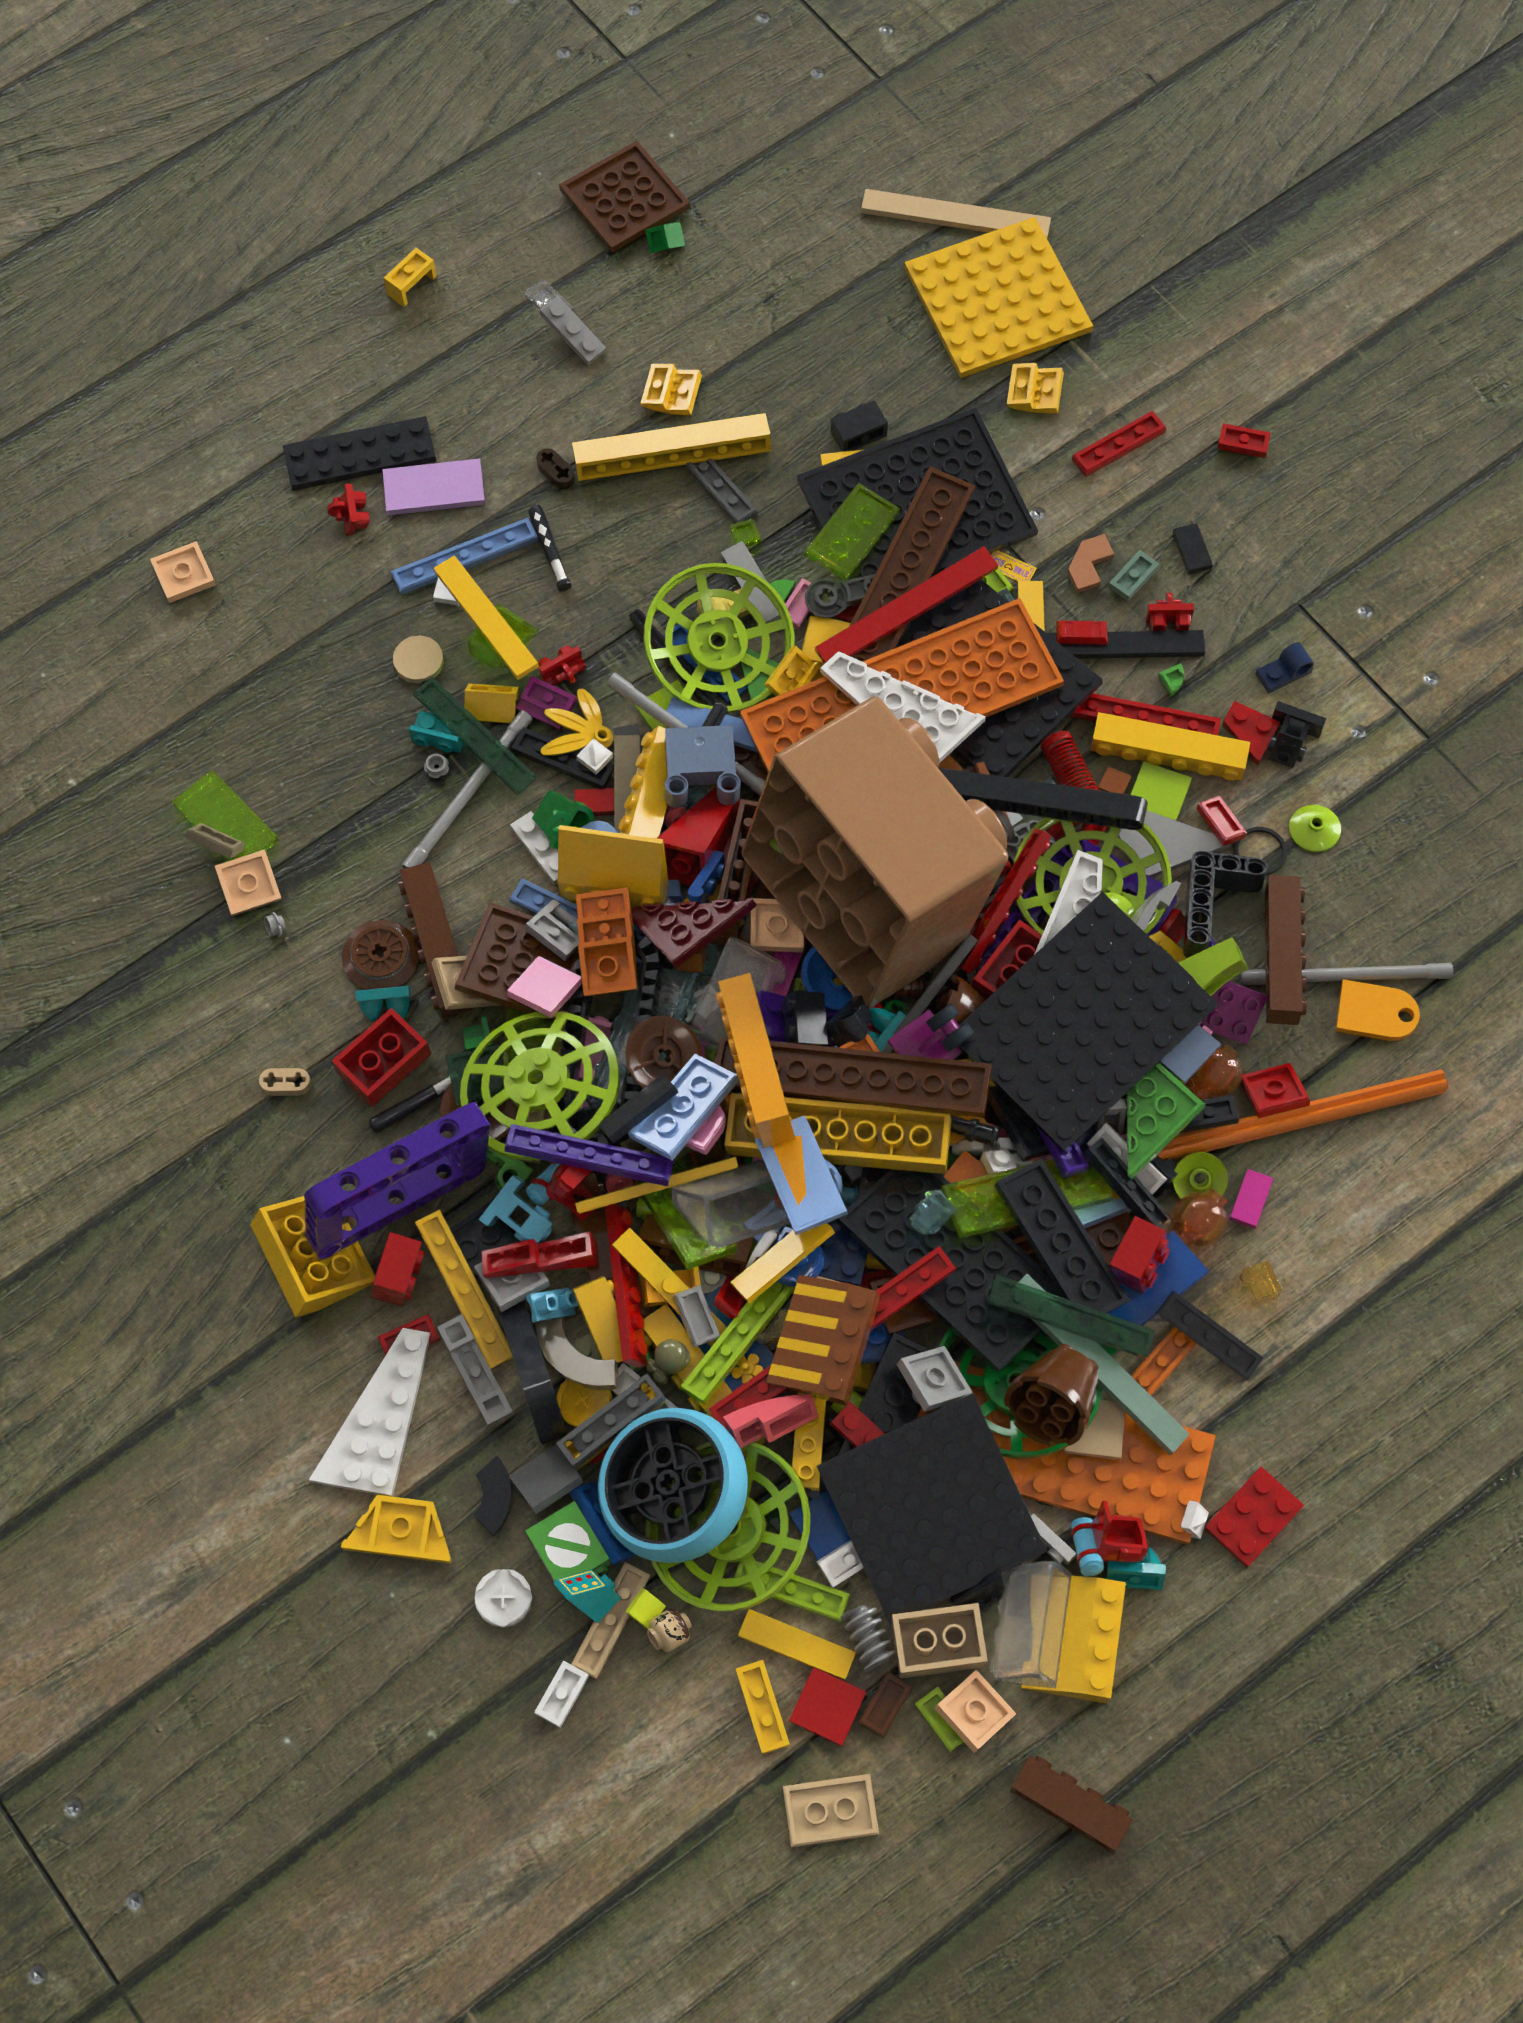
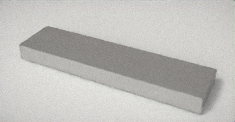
[721,541,781,624]

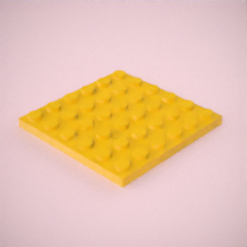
[904,217,1093,378]

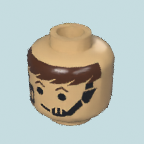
[647,1608,692,1652]

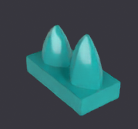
[355,986,412,1021]
[869,1008,906,1052]
[1105,1547,1166,1590]

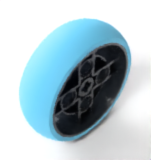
[598,1408,748,1563]

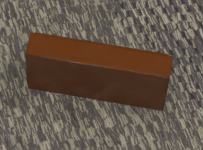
[858,1671,913,1739]

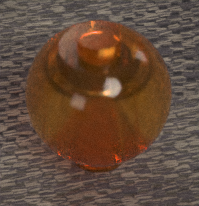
[1189,1044,1243,1100]
[1172,1188,1227,1247]

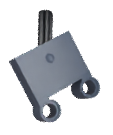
[665,702,741,808]

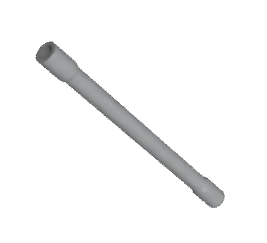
[606,673,765,796]
[401,710,533,869]
[1239,963,1453,986]

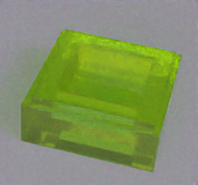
[730,519,761,547]

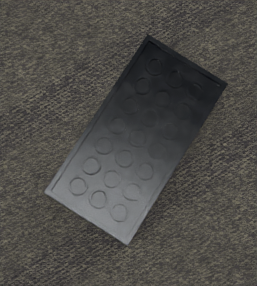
[836,1169,1068,1373]

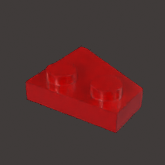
[1222,701,1281,765]

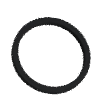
[1234,827,1287,875]

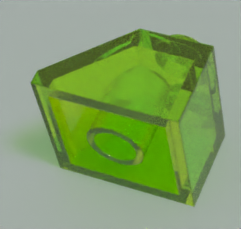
[467,604,538,668]

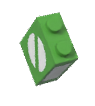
[525,1501,611,1594]

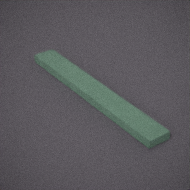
[1007,1274,1189,1456]

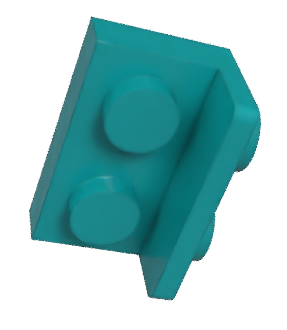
[409,710,469,753]

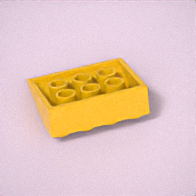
[558,825,669,908]
[250,1196,375,1318]
[1021,1573,1126,1704]

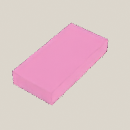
[785,578,823,631]

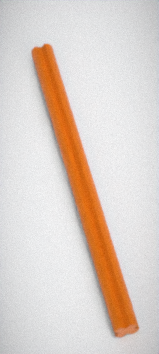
[1150,1069,1448,1162]

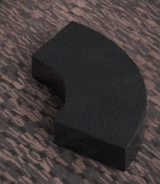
[474,1456,512,1536]

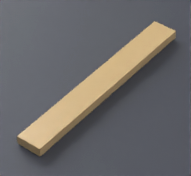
[861,189,1051,238]

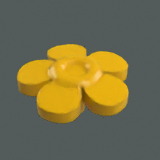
[731,1354,764,1384]

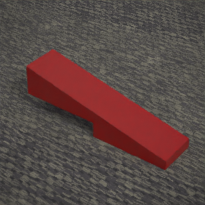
[482,1231,599,1278]

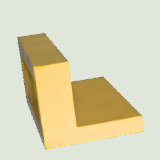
[464,683,519,723]

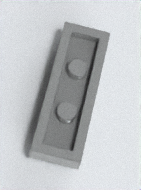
[539,295,606,366]

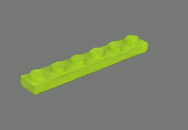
[681,1282,795,1405]

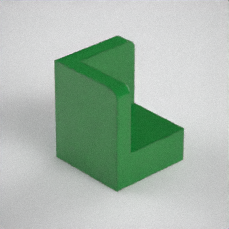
[645,222,685,253]
[462,1016,494,1059]

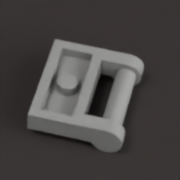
[525,899,579,961]

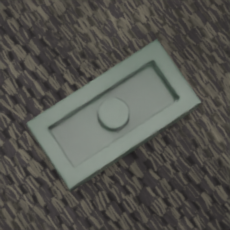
[1108,550,1160,601]

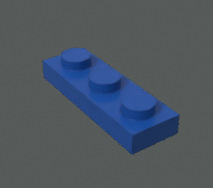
[570,1481,636,1565]

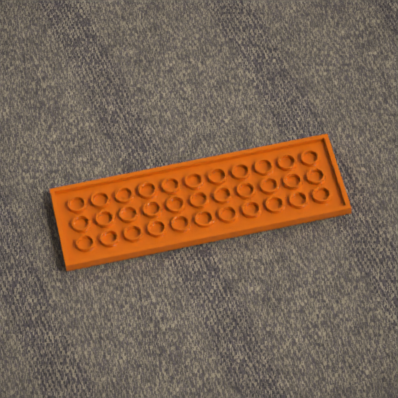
[740,598,1064,772]
[917,1361,1216,1545]

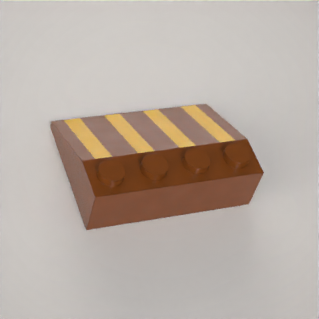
[766,1275,880,1406]

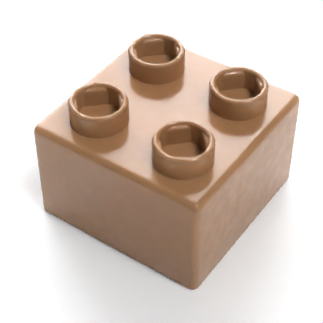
[741,696,1008,1009]

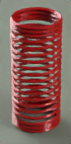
[1040,731,1099,790]

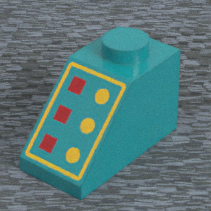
[553,1570,621,1623]

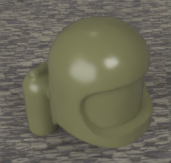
[645,1339,691,1386]

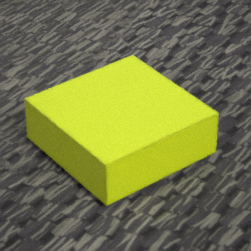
[625,1588,666,1629]

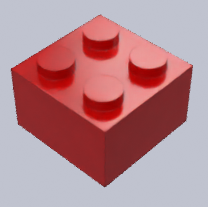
[1110,1216,1170,1294]
[370,1232,425,1307]

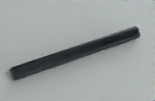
[629,609,728,715]

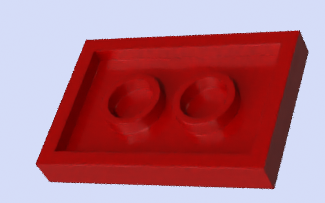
[1204,1466,1304,1568]

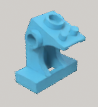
[479,1176,553,1244]

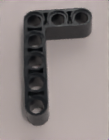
[1183,851,1268,958]
[497,1300,567,1445]

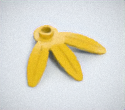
[541,689,614,756]

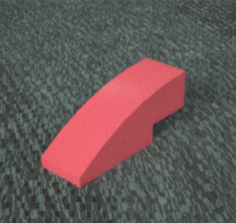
[723,1394,819,1449]

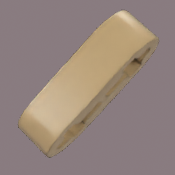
[259,1068,312,1096]

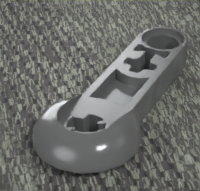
[805,574,875,618]

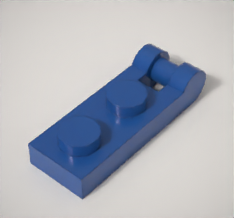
[688,851,726,904]

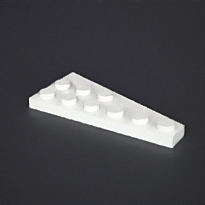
[820,651,986,763]
[1034,850,1103,955]
[309,1328,431,1497]

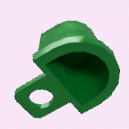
[532,790,594,849]

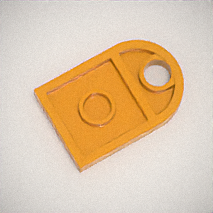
[1335,979,1420,1041]

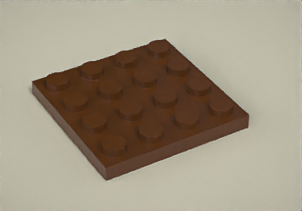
[559,141,690,253]
[455,902,580,1022]

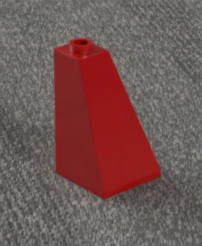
[657,787,740,887]

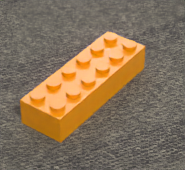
[716,973,796,1148]

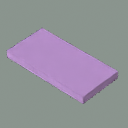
[382,458,485,516]

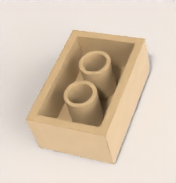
[891,1603,988,1679]

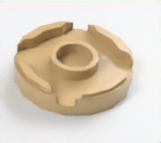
[393,635,444,684]

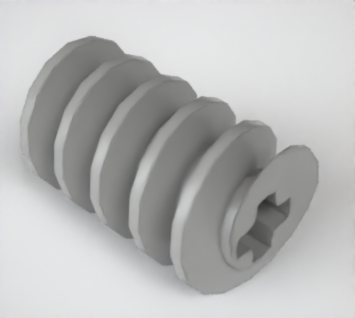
[840,1605,896,1672]

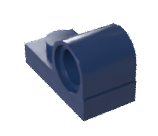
[1255,642,1314,694]

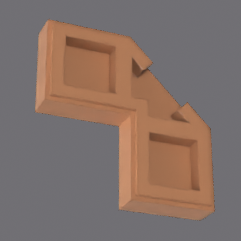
[1068,534,1114,593]

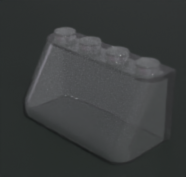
[691,936,787,1053]
[671,1159,790,1248]
[990,1561,1072,1688]

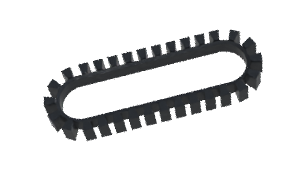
[550,931,663,1145]

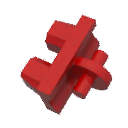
[327,484,370,535]
[1146,592,1194,631]
[538,645,586,686]

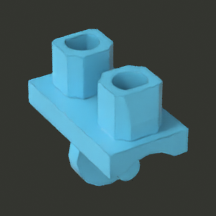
[526,1288,579,1323]

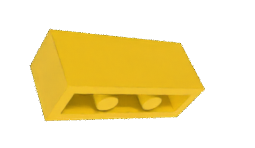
[572,1276,622,1363]

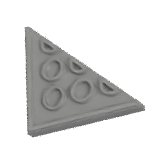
[1118,810,1232,878]

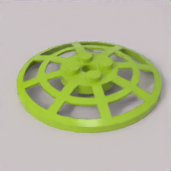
[643,563,795,713]
[1014,818,1172,935]
[460,1011,620,1161]
[646,1442,810,1612]

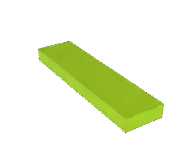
[734,1561,850,1623]

